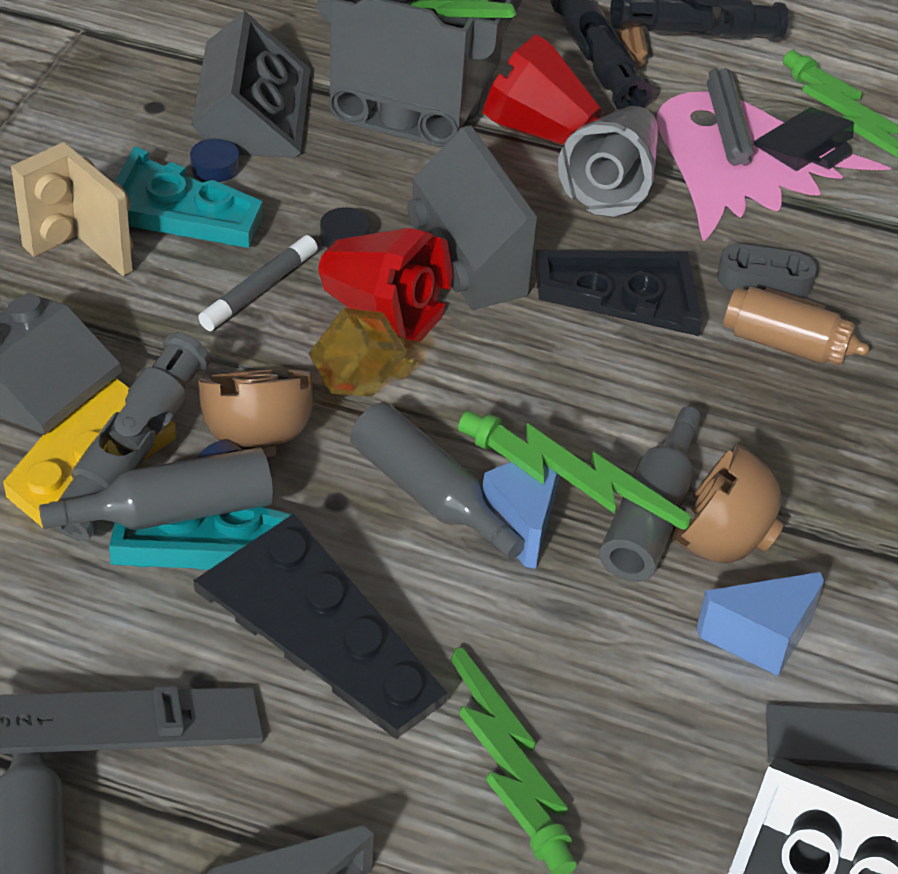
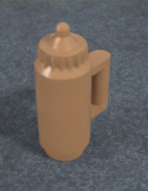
[723,286,869,365]

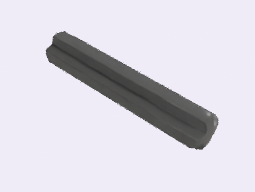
[707,68,754,166]

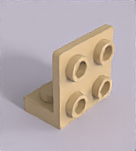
[11,142,134,276]

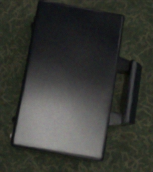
[753,107,854,171]

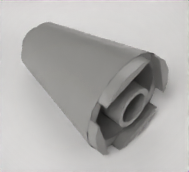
[558,106,658,217]

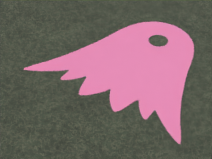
[656,91,891,241]

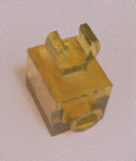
[309,307,418,397]

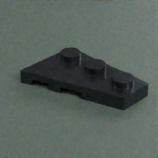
[535,250,702,336]

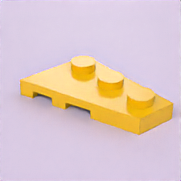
[3,378,176,528]

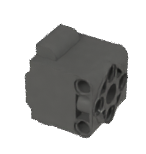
[317,0,522,147]

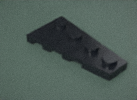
[193,514,447,739]

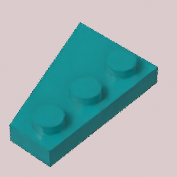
[115,146,263,248]
[109,507,292,570]

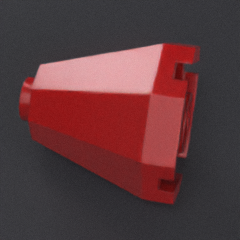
[482,34,603,146]
[318,228,453,342]

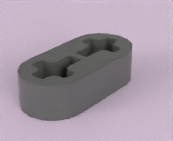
[717,244,817,298]

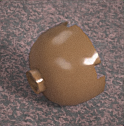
[198,370,313,457]
[672,444,784,563]

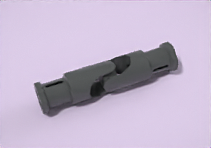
[49,332,211,541]

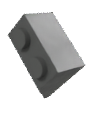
[0,293,123,435]

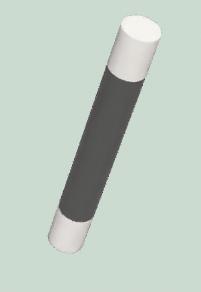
[198,235,318,331]

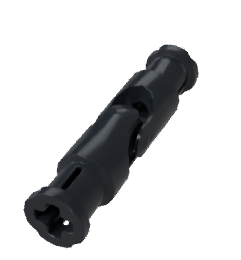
[550,0,653,110]
[610,0,789,42]

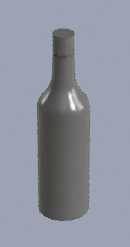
[350,402,525,559]
[599,407,701,582]
[39,447,273,530]
[0,752,67,874]

